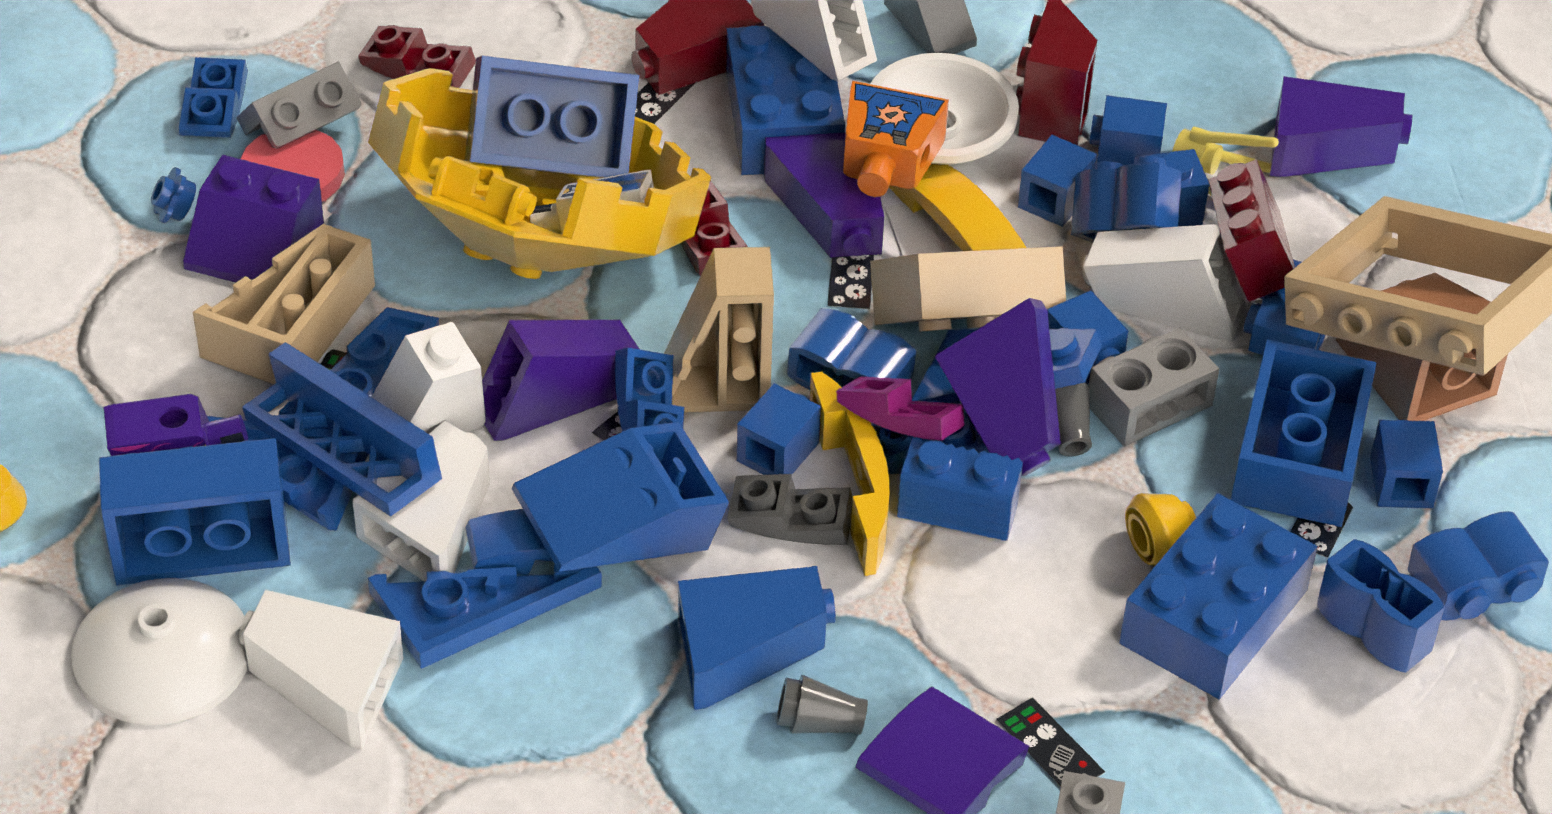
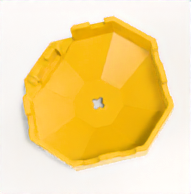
[368,68,711,279]

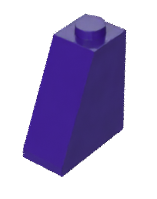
[1270,76,1413,177]
[764,132,885,258]
[935,298,1061,476]
[482,319,640,441]

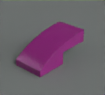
[836,376,964,441]

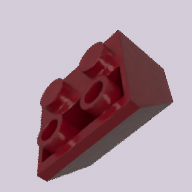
[1016,0,1098,145]

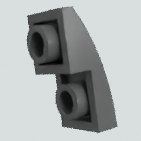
[727,474,853,545]

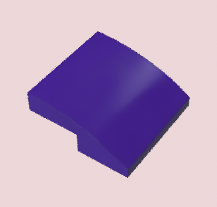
[855,686,1030,814]

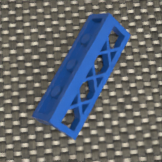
[242,342,442,517]

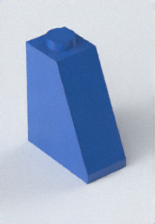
[678,566,836,710]

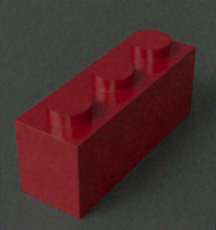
[1208,159,1295,302]

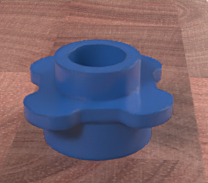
[151,167,196,224]

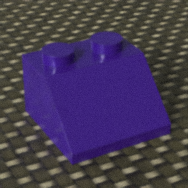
[183,155,324,283]

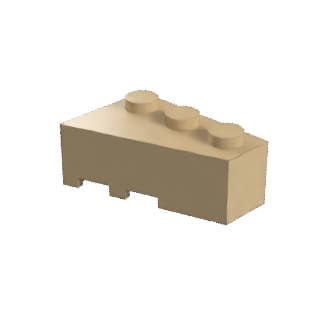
[193,224,375,384]
[870,246,1066,332]
[664,247,774,412]

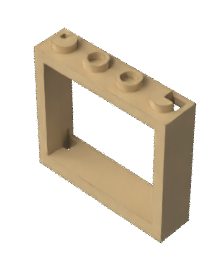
[1284,196,1552,376]

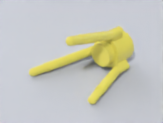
[1172,126,1279,196]

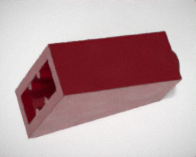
[631,0,764,95]

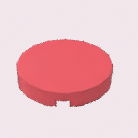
[241,130,345,202]

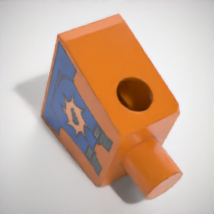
[843,81,949,197]

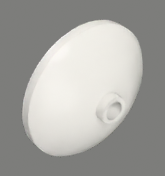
[871,53,1019,165]
[71,578,248,725]

